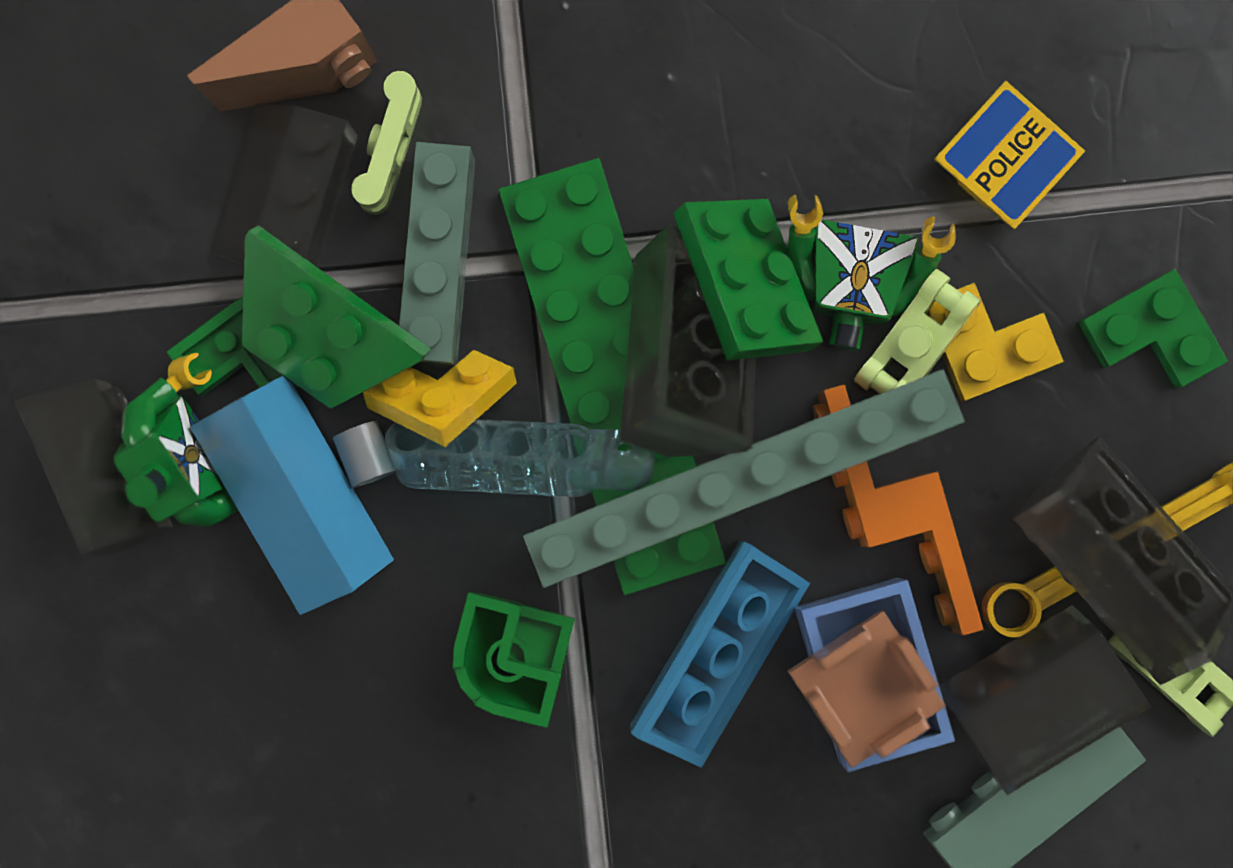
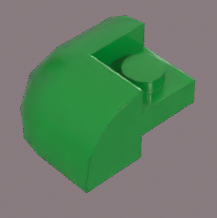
[453,592,575,728]

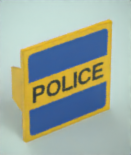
[934,81,1085,230]

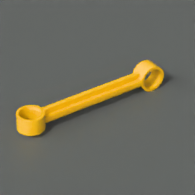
[981,462,1233,638]

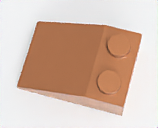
[187,0,377,112]

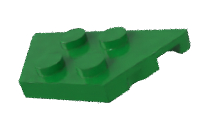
[242,225,431,409]

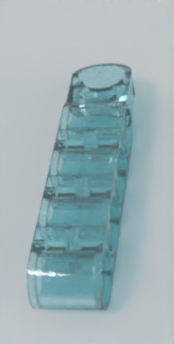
[385,419,655,497]

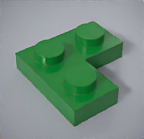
[1077,269,1228,389]
[167,296,302,396]

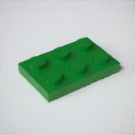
[673,199,823,361]

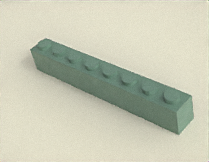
[523,369,965,588]

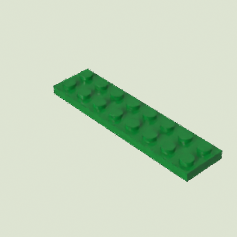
[498,158,726,595]

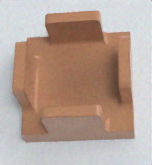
[788,610,946,768]

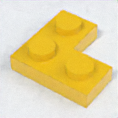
[927,283,1064,402]
[363,350,517,447]

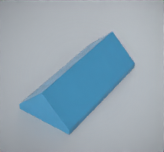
[190,375,394,615]
[630,541,810,768]

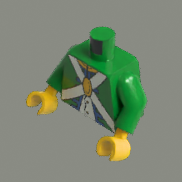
[787,195,956,351]
[113,353,239,527]

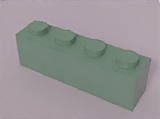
[399,142,476,368]
[923,702,1147,868]

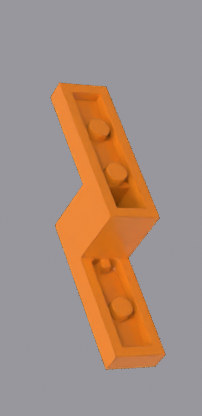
[813,384,984,636]

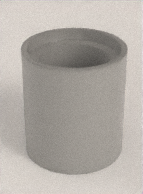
[332,421,398,488]

